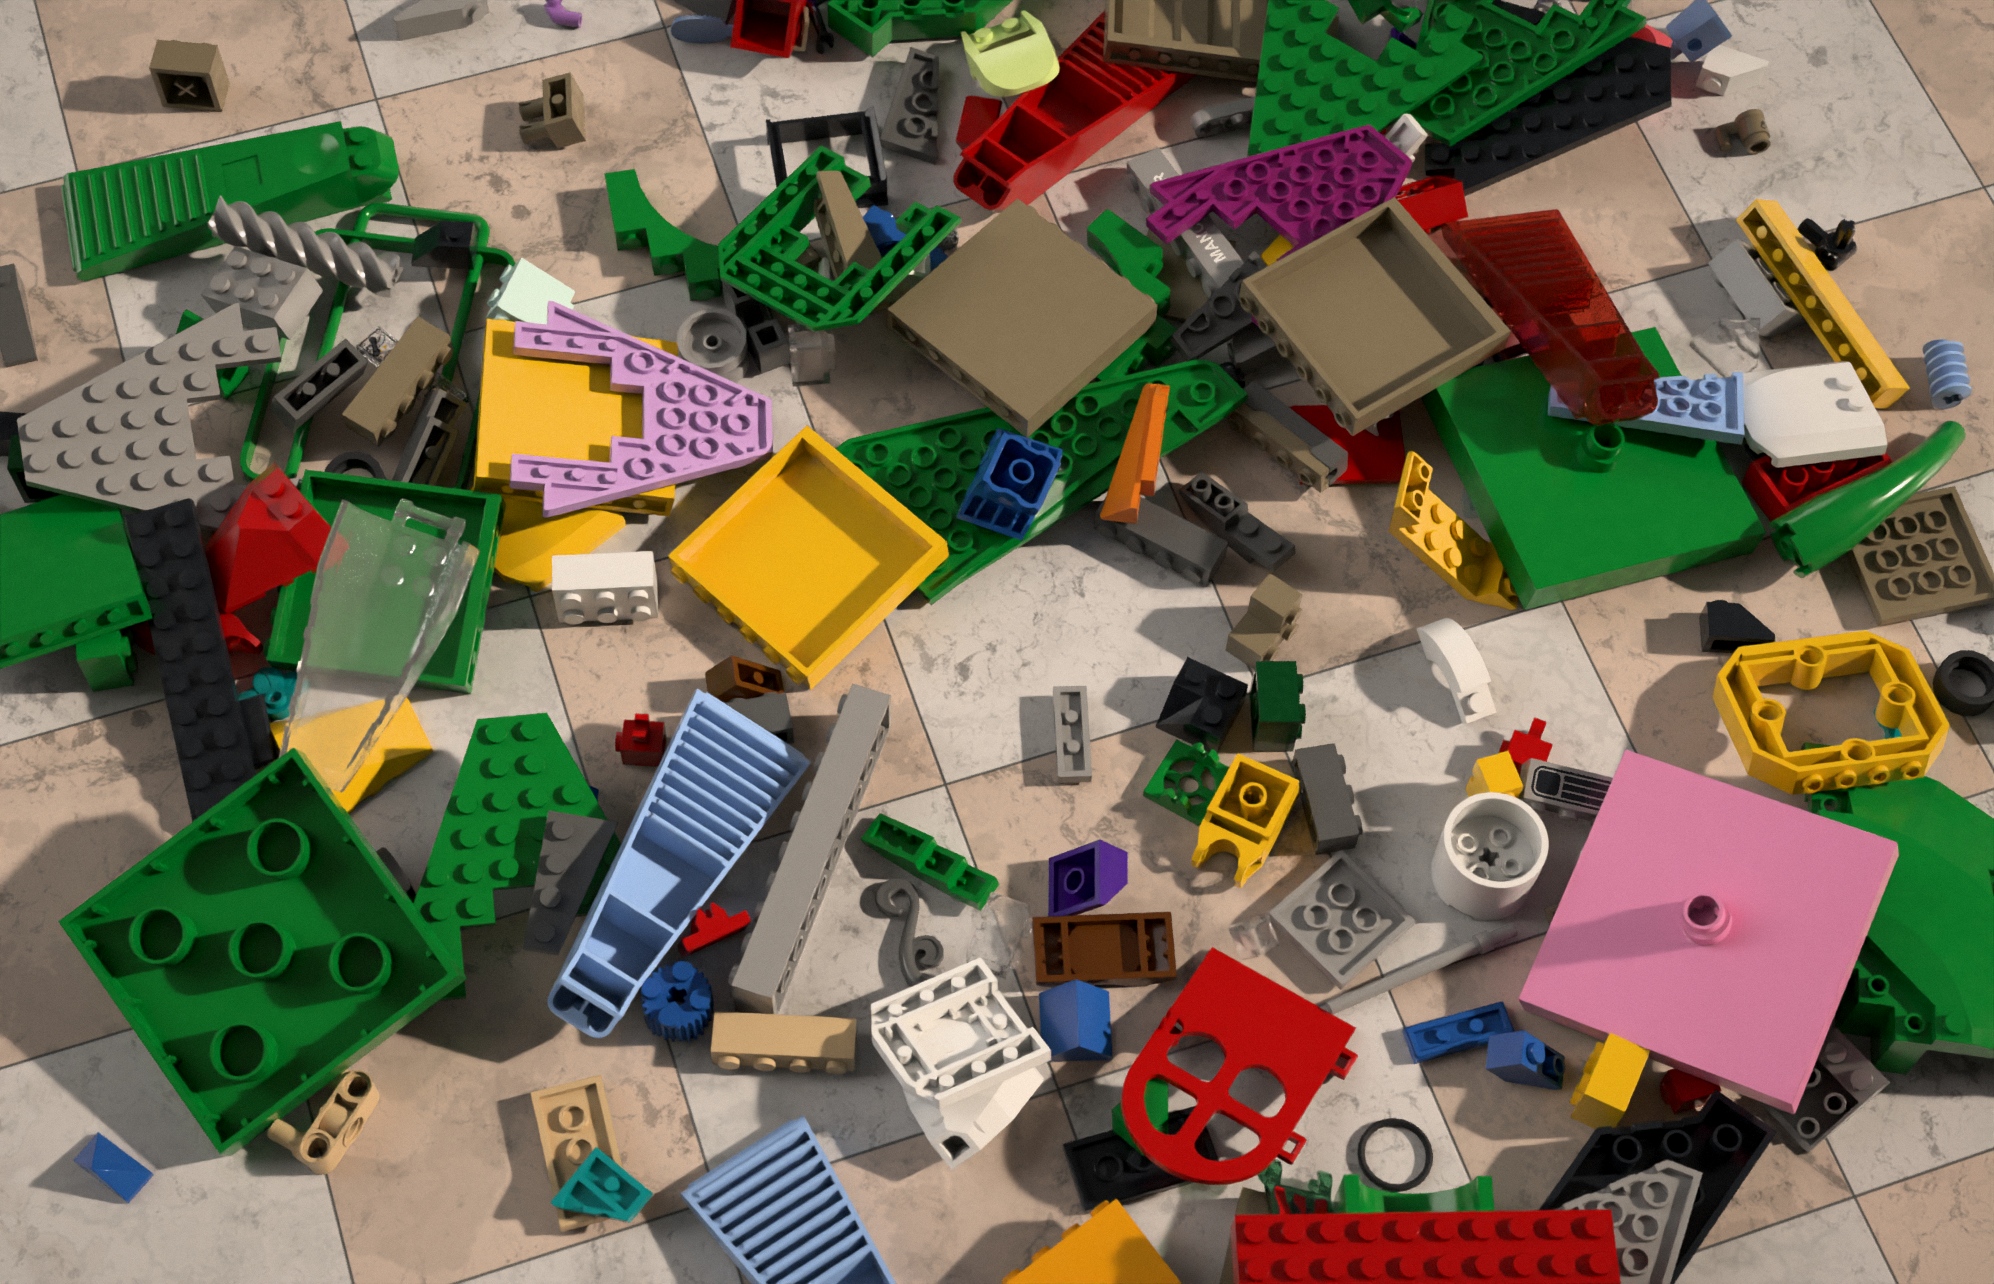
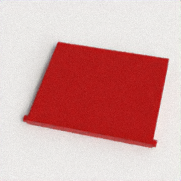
[1289,405,1406,485]

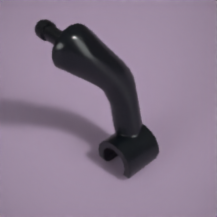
[806,0,834,54]

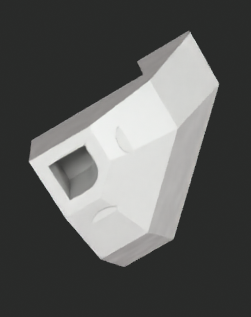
[902,1067,1044,1170]

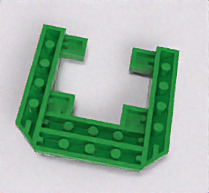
[718,146,961,332]

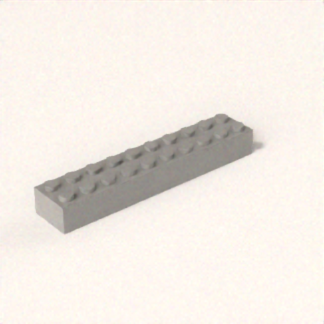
[728,683,891,1014]

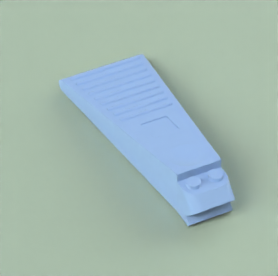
[548,688,811,1038]
[680,1116,896,1284]

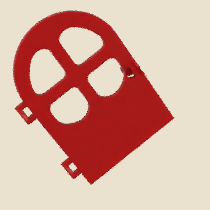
[1121,947,1358,1185]

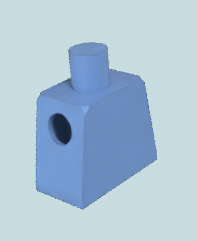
[1666,0,1732,62]

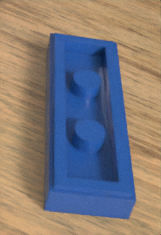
[1402,1001,1515,1064]

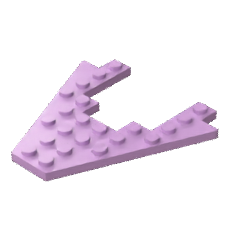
[510,301,773,518]

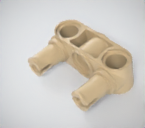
[267,1069,379,1175]

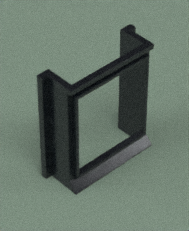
[766,105,888,209]

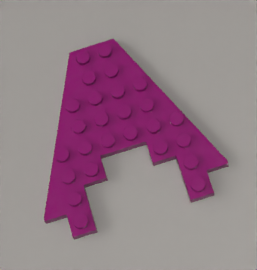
[1146,124,1412,336]

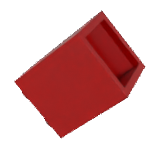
[730,0,807,58]

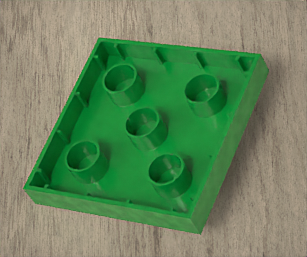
[1421,327,1766,610]
[58,747,467,1155]

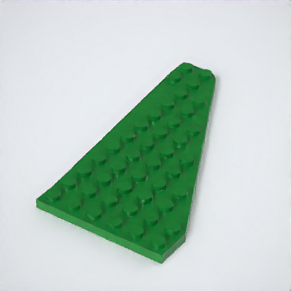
[835,359,1248,606]

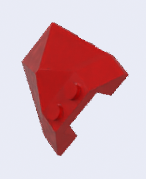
[205,462,349,614]

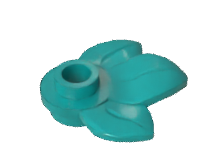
[238,667,304,720]

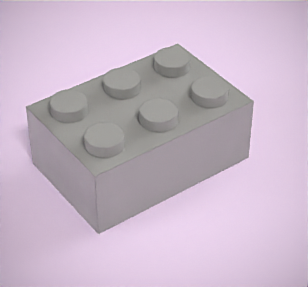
[201,246,323,340]

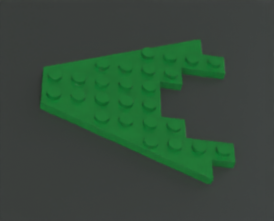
[1247,0,1484,157]
[1408,0,1647,147]
[413,713,621,1002]

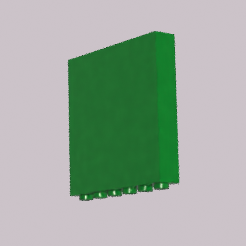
[264,469,506,694]
[0,494,153,669]

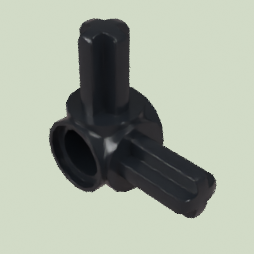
[1797,218,1857,271]

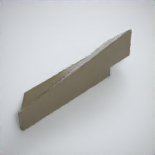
[813,171,901,317]

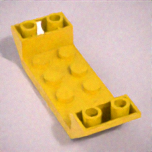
[1388,451,1519,610]

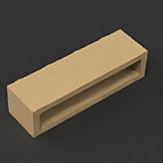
[711,1011,857,1075]

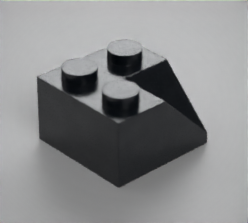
[1156,657,1248,753]

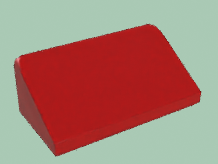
[956,95,1003,151]

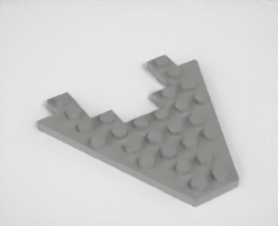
[17,303,302,532]

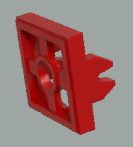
[677,902,751,958]

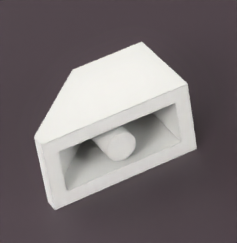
[1695,45,1769,96]

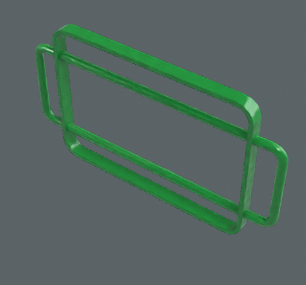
[240,203,516,490]

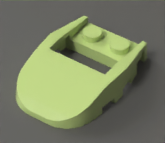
[961,10,1060,97]

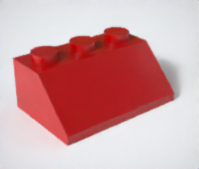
[1395,175,1468,234]

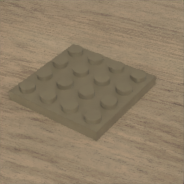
[1847,486,1994,626]

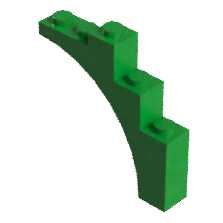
[604,169,723,301]
[1086,209,1178,382]

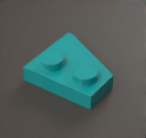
[550,1147,653,1223]

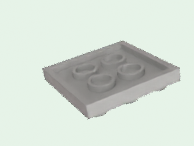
[1267,849,1415,990]

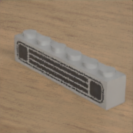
[1519,758,1613,826]

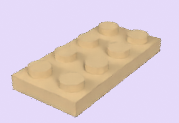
[530,1075,623,1232]

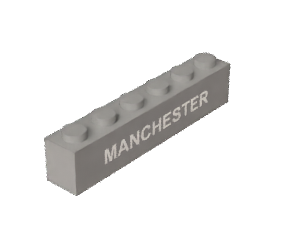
[1124,148,1244,298]

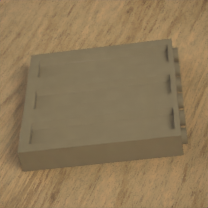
[1103,0,1268,82]

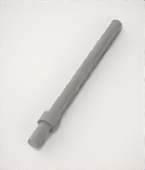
[1326,923,1517,1014]

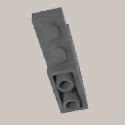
[1179,471,1296,573]

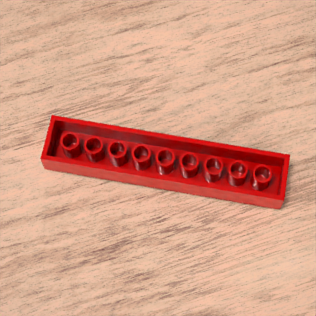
[1230,1209,1621,1284]

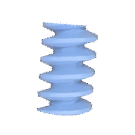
[1922,339,1972,409]

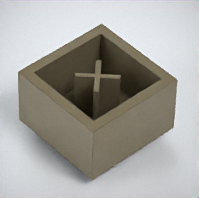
[149,39,230,112]

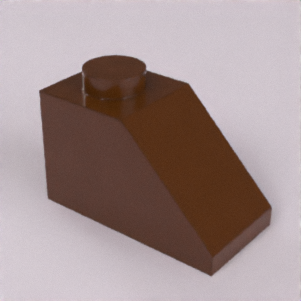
[705,655,784,703]

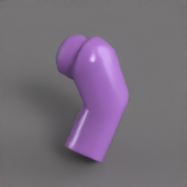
[544,0,582,28]

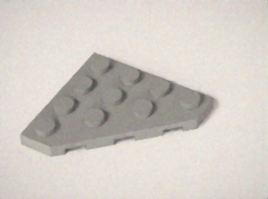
[1555,1160,1702,1284]

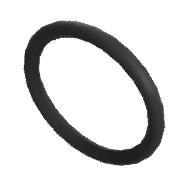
[1357,1118,1433,1192]

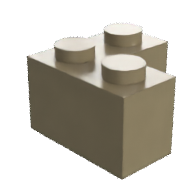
[1225,573,1303,669]

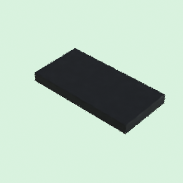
[1062,1106,1219,1215]

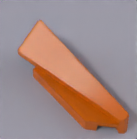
[1100,383,1170,524]

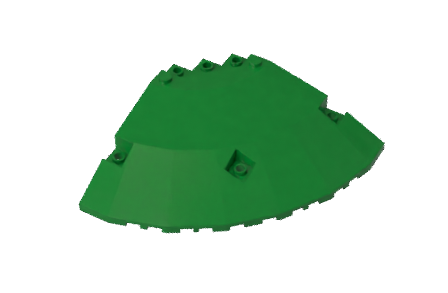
[1801,742,1994,1075]

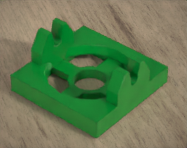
[1143,739,1229,826]

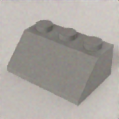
[1708,239,1807,338]

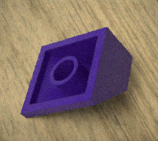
[1048,839,1128,916]

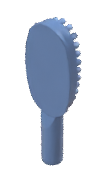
[671,14,733,43]

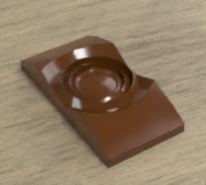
[1032,912,1177,988]

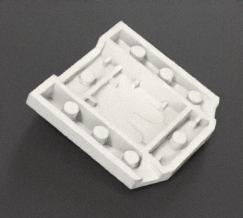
[1743,361,1887,468]
[871,957,1051,1110]

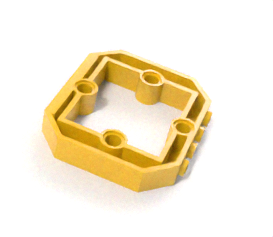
[1712,630,1950,795]

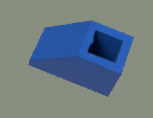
[1486,1030,1565,1090]

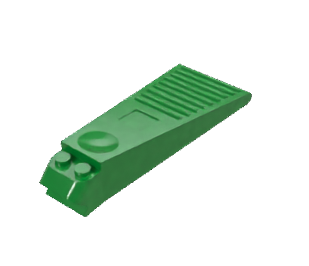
[61,121,399,281]

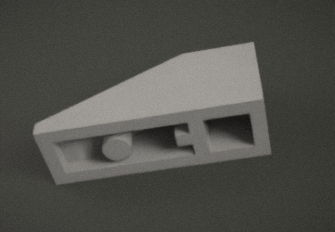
[392,0,489,41]

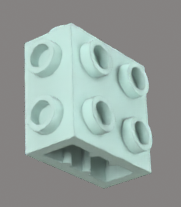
[486,258,575,324]

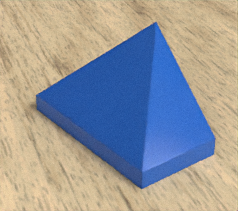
[73,1132,154,1203]

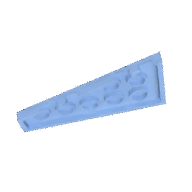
[1548,372,1745,444]

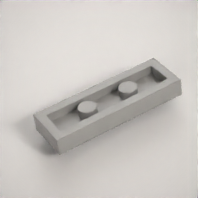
[1053,686,1092,783]

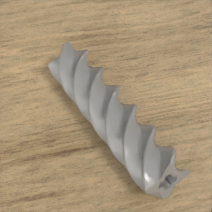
[208,196,403,298]

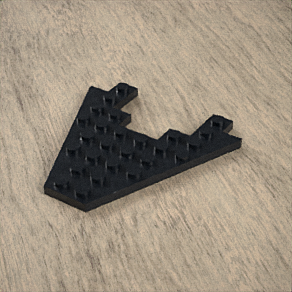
[1425,0,1672,196]

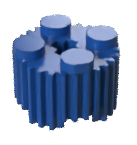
[641,961,714,1043]

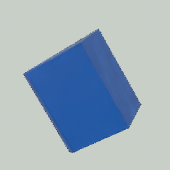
[1039,979,1113,1062]

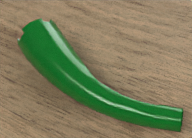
[1769,421,1966,578]

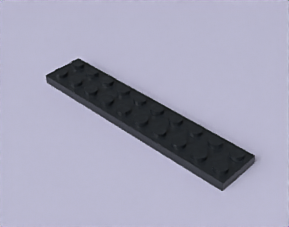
[126,498,256,822]

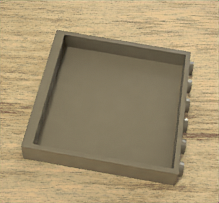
[1239,197,1511,436]
[887,198,1158,438]

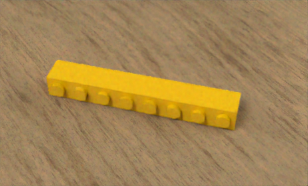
[1735,199,1910,408]

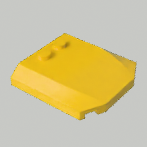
[470,488,626,593]

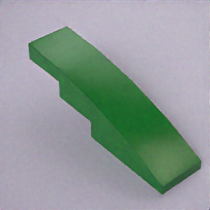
[861,813,999,911]

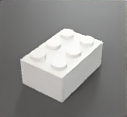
[552,551,658,625]

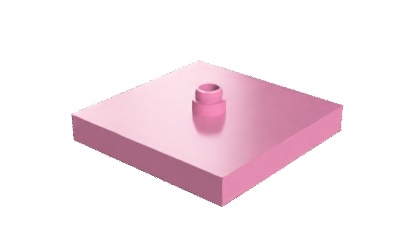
[1519,749,1898,1115]

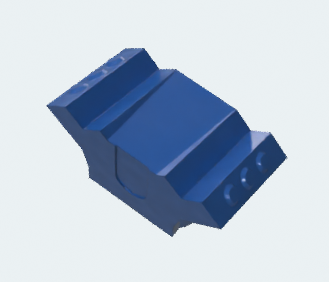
[956,428,1063,541]

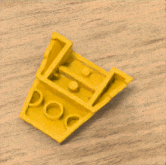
[270,695,433,814]

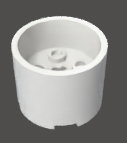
[1431,792,1549,921]

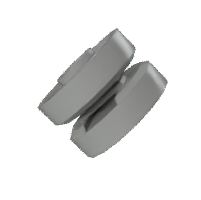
[677,308,750,383]

